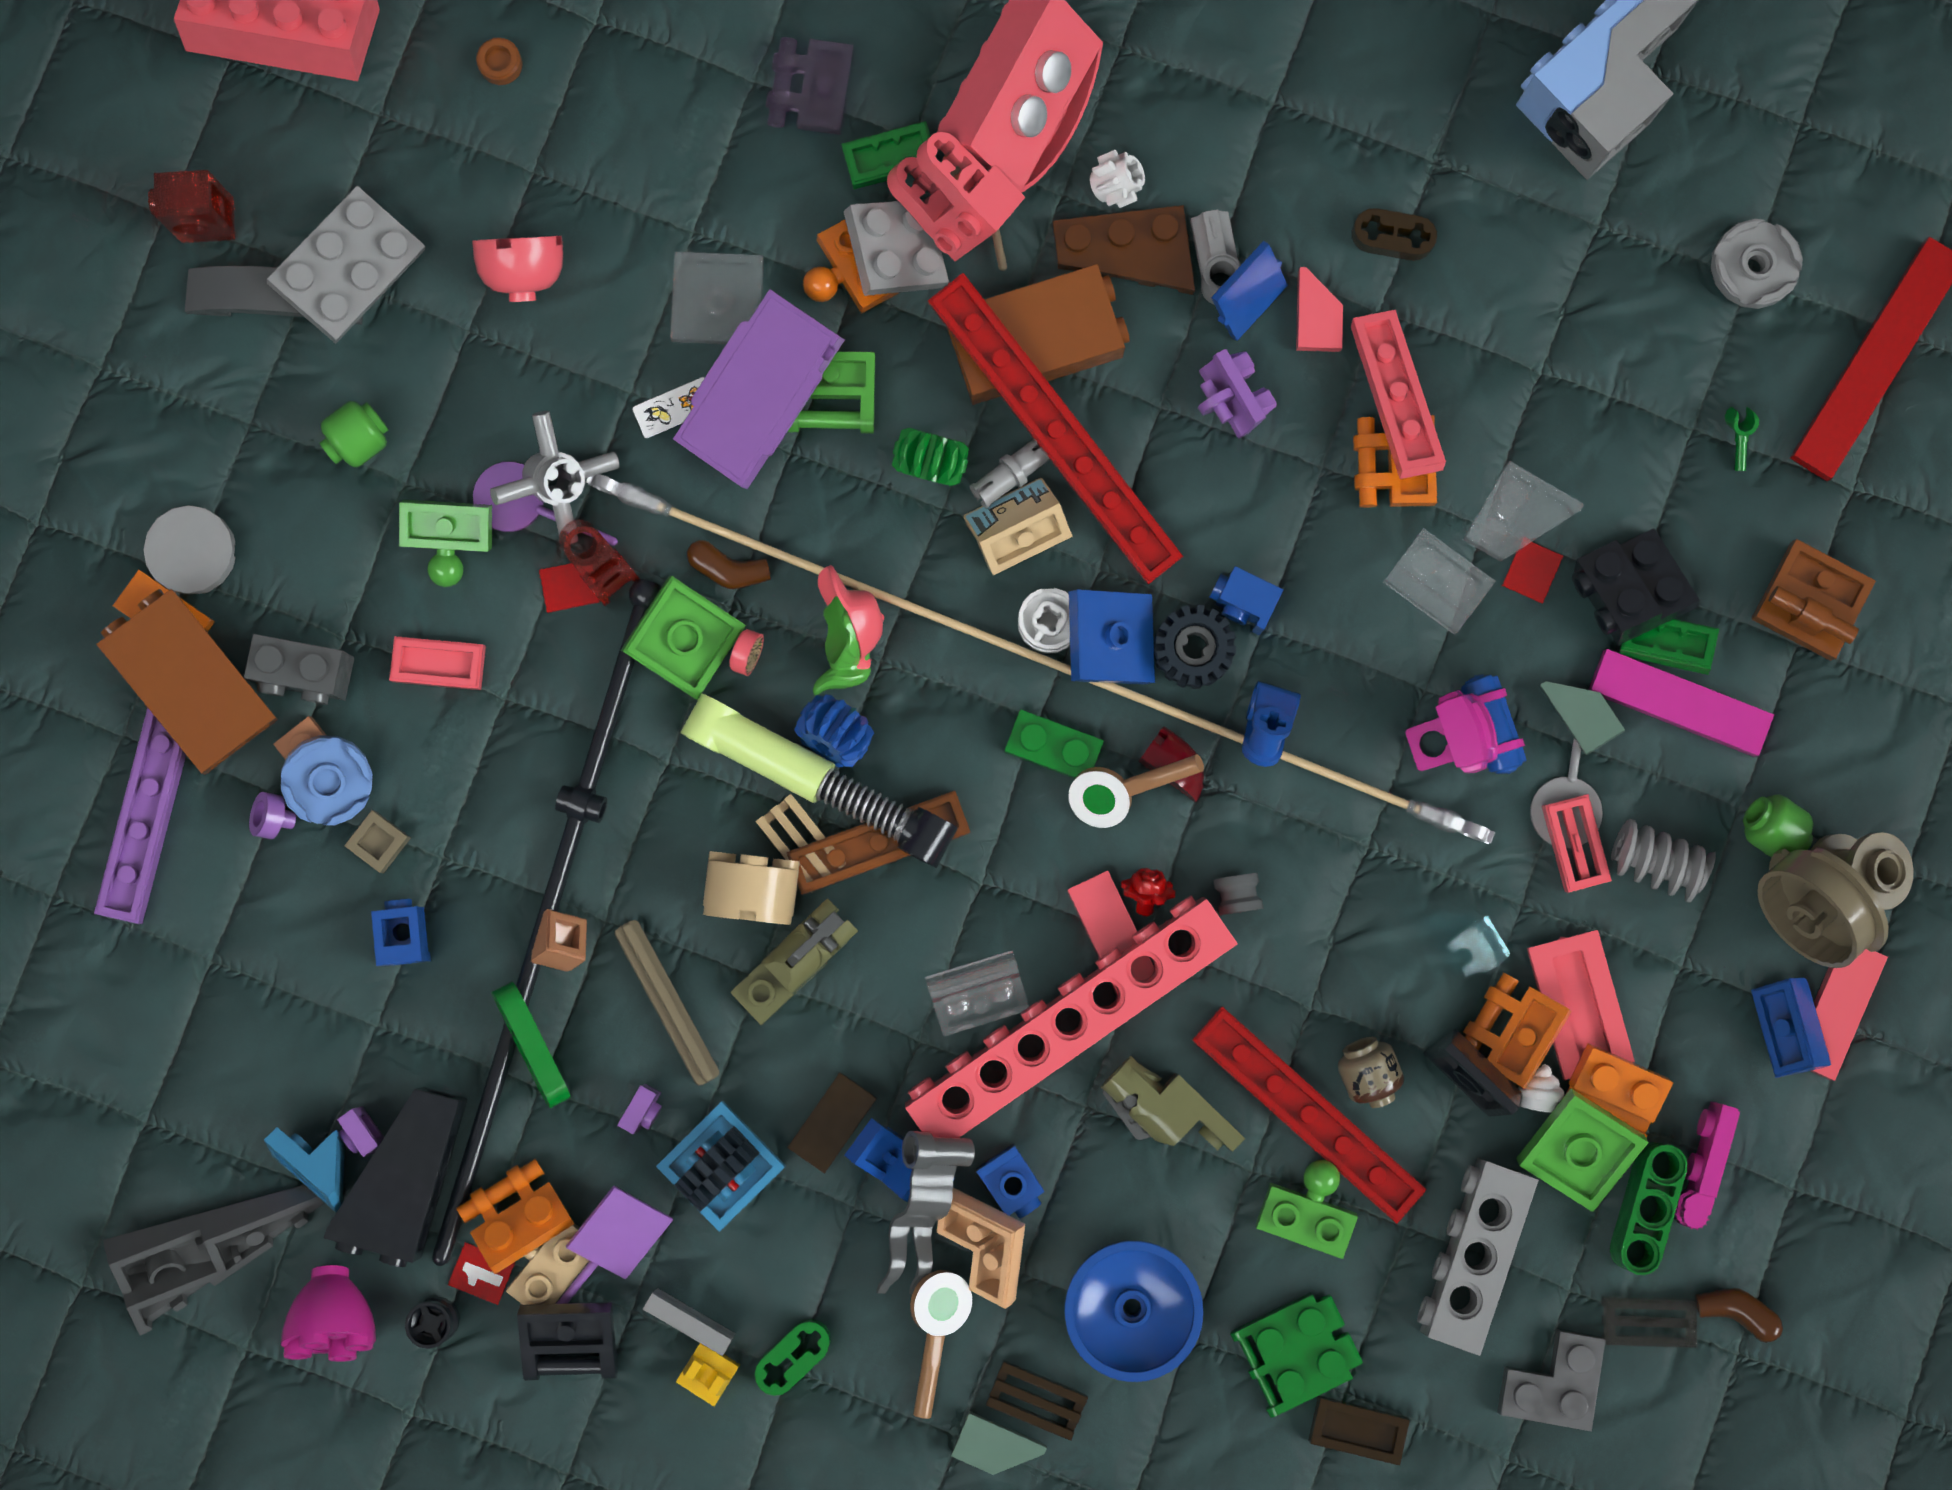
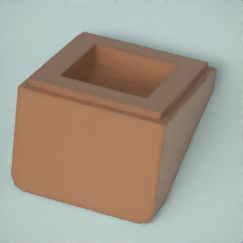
[531,909,587,971]

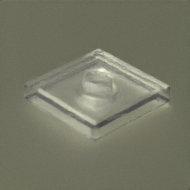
[670,252,764,344]

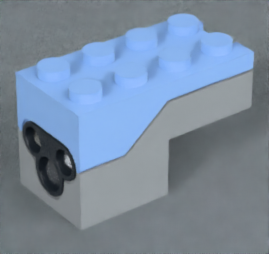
[1516,0,1699,180]

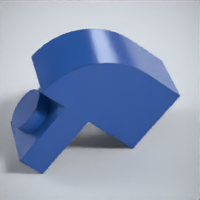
[844,1118,955,1202]

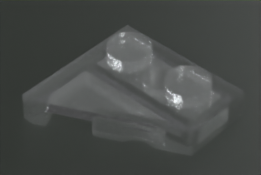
[1462,461,1584,562]

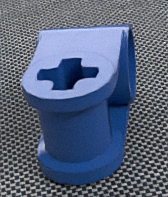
[1242,681,1301,767]

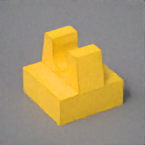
[676,1343,740,1406]

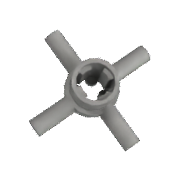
[490,411,619,545]

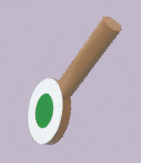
[1069,754,1204,828]
[910,1270,972,1419]

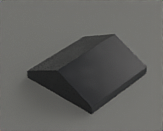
[1423,1029,1522,1116]

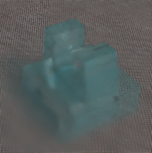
[1448,916,1510,976]

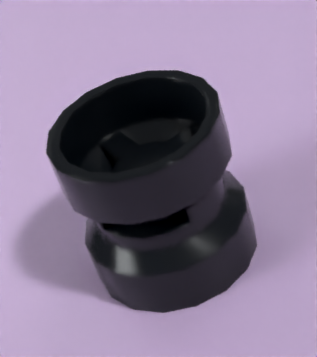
[405,1297,460,1349]

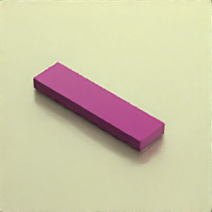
[1588,649,1774,757]

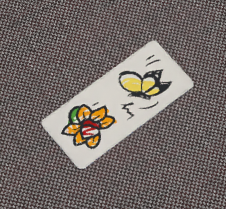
[633,377,704,438]

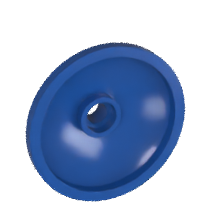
[1064,1240,1203,1382]

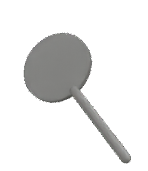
[1530,739,1603,848]

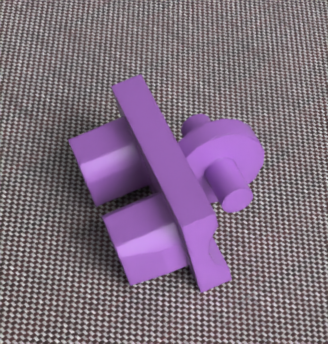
[1198,349,1277,439]

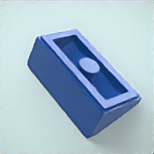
[1751,978,1831,1078]

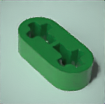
[755,1319,831,1396]

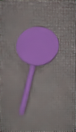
[473,462,618,546]

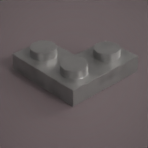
[1497,1329,1606,1432]

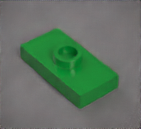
[841,121,936,190]
[1619,619,1719,675]

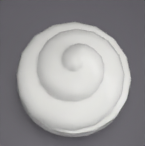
[1518,1064,1564,1113]

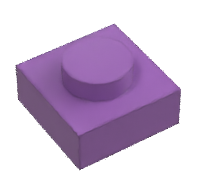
[617,1084,662,1134]
[337,1106,384,1157]

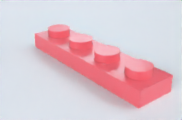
[1351,310,1446,479]

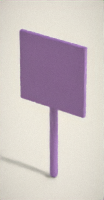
[556,1186,673,1304]

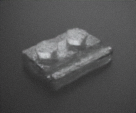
[1383,528,1496,635]
[925,950,1029,1037]

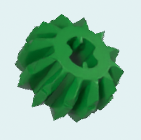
[892,428,969,486]

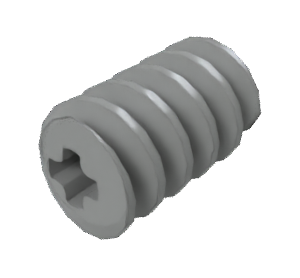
[1611,819,1716,903]

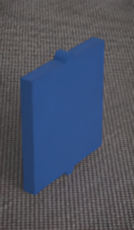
[1211,241,1288,341]

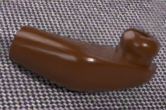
[687,540,771,590]
[1695,1288,1783,1343]

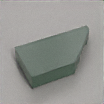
[1540,681,1625,755]
[951,1411,1047,1475]

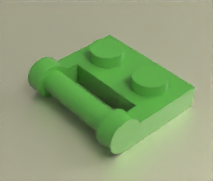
[788,352,875,434]

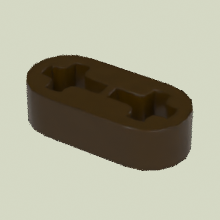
[1351,208,1437,261]

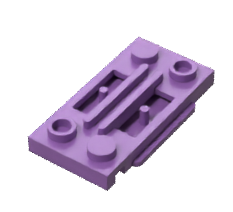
[673,289,845,489]

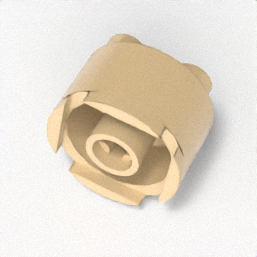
[703,851,800,925]

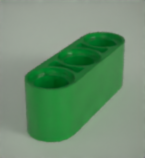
[1610,1142,1688,1275]

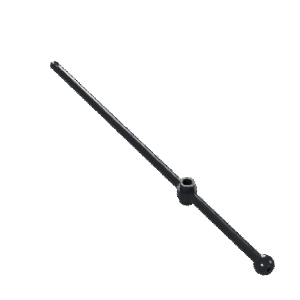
[432,579,662,1266]

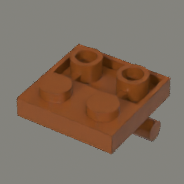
[1751,539,1876,661]

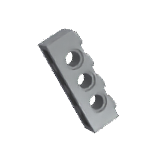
[1417,1158,1539,1356]

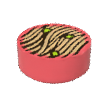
[730,629,764,676]

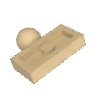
[506,1224,589,1305]

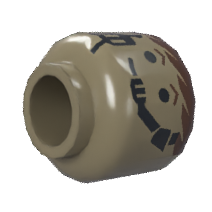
[1338,1037,1404,1108]

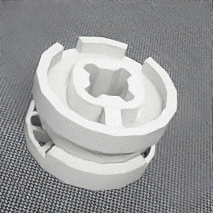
[1018,588,1070,654]

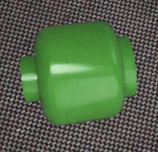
[319,401,389,467]
[1743,794,1813,858]

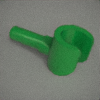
[1725,407,1759,471]

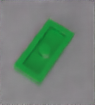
[1004,709,1104,779]

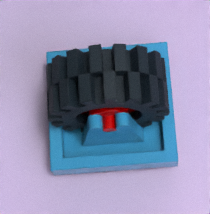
[656,1101,786,1232]

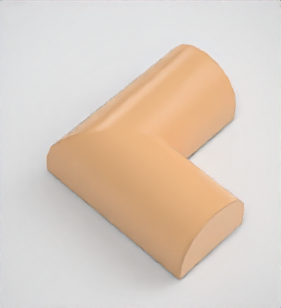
[937,1188,1025,1309]

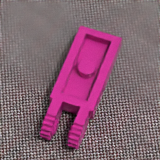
[1674,1101,1740,1230]

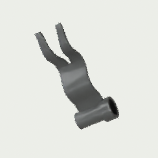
[876,1131,975,1294]

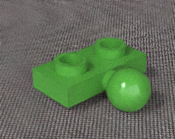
[399,500,492,587]
[1255,1160,1358,1259]

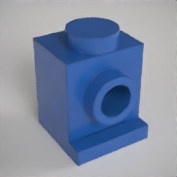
[1209,566,1284,635]
[371,899,431,966]
[976,1144,1045,1219]

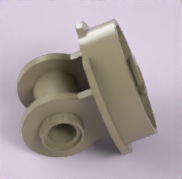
[1757,832,1914,968]

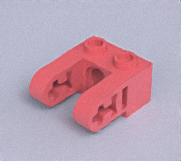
[887,132,1025,262]

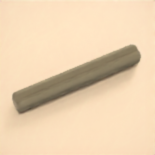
[615,920,720,1086]

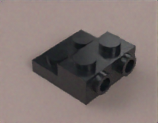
[1572,528,1700,646]

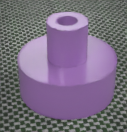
[249,792,296,839]

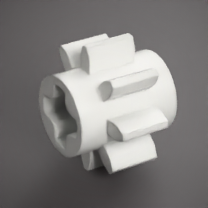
[1090,150,1145,208]

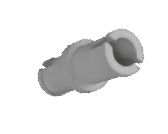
[970,439,1050,509]

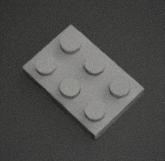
[267,186,425,344]

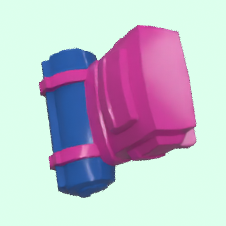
[1405,674,1526,774]

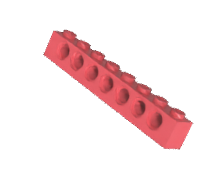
[905,895,1238,1138]

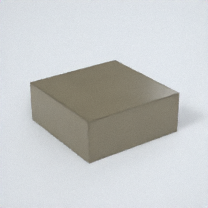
[345,810,411,874]

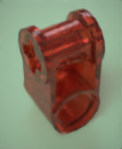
[559,520,640,606]

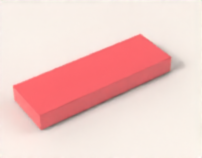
[1067,871,1154,995]
[1811,949,1888,1081]

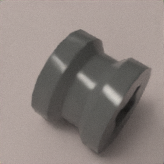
[1213,873,1264,916]

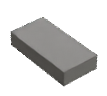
[643,1288,736,1356]

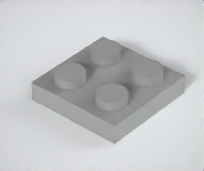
[843,199,949,296]

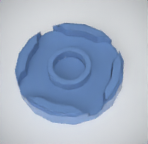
[281,735,373,825]

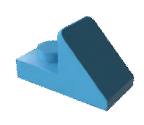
[264,1127,345,1212]

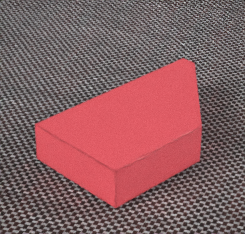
[1296,267,1343,352]

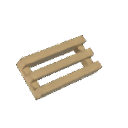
[756,794,846,893]

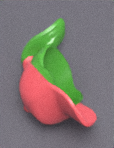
[813,565,884,696]

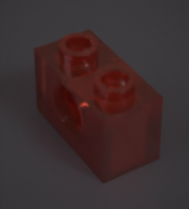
[148,170,235,243]

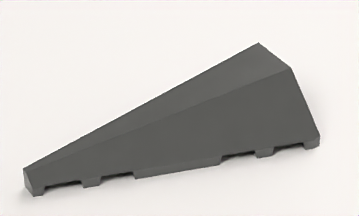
[103,1185,324,1335]

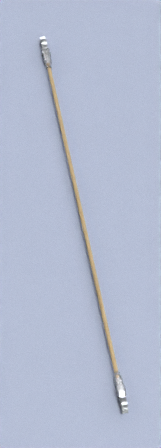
[586,474,1495,844]

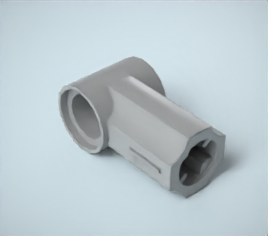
[1190,209,1241,304]

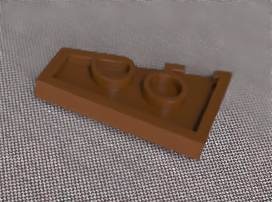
[1052,205,1195,295]

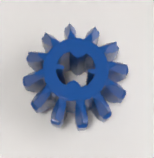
[794,694,874,768]

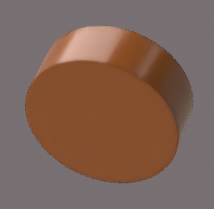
[476,38,523,85]

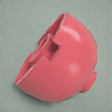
[472,236,563,302]

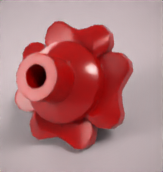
[1121,868,1176,916]

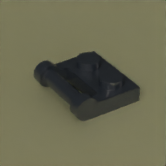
[517,1302,618,1381]

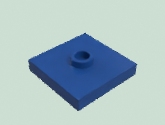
[1069,589,1155,684]

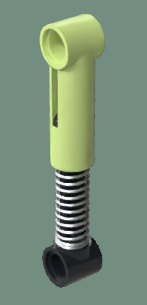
[680,694,958,868]

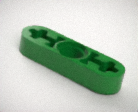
[491,981,571,1109]

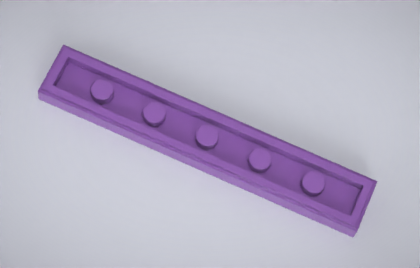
[94,708,186,924]

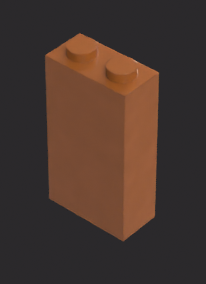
[947,264,1130,405]
[96,589,278,775]

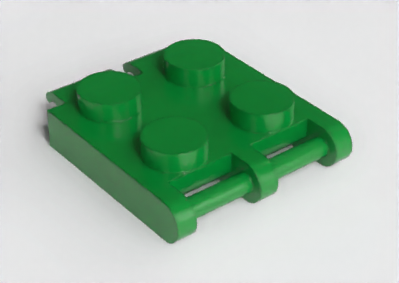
[1230,1292,1363,1418]

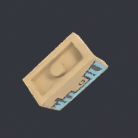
[964,478,1073,576]

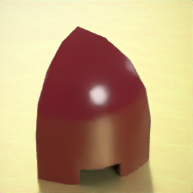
[1138,726,1204,802]

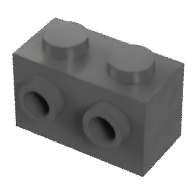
[244,634,355,705]

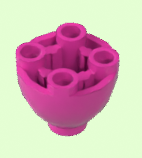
[281,1265,376,1362]

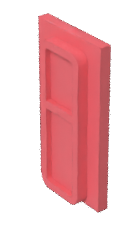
[1527,930,1635,1080]

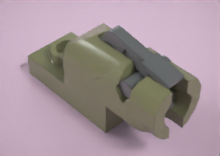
[730,898,858,1025]
[1101,1056,1245,1152]

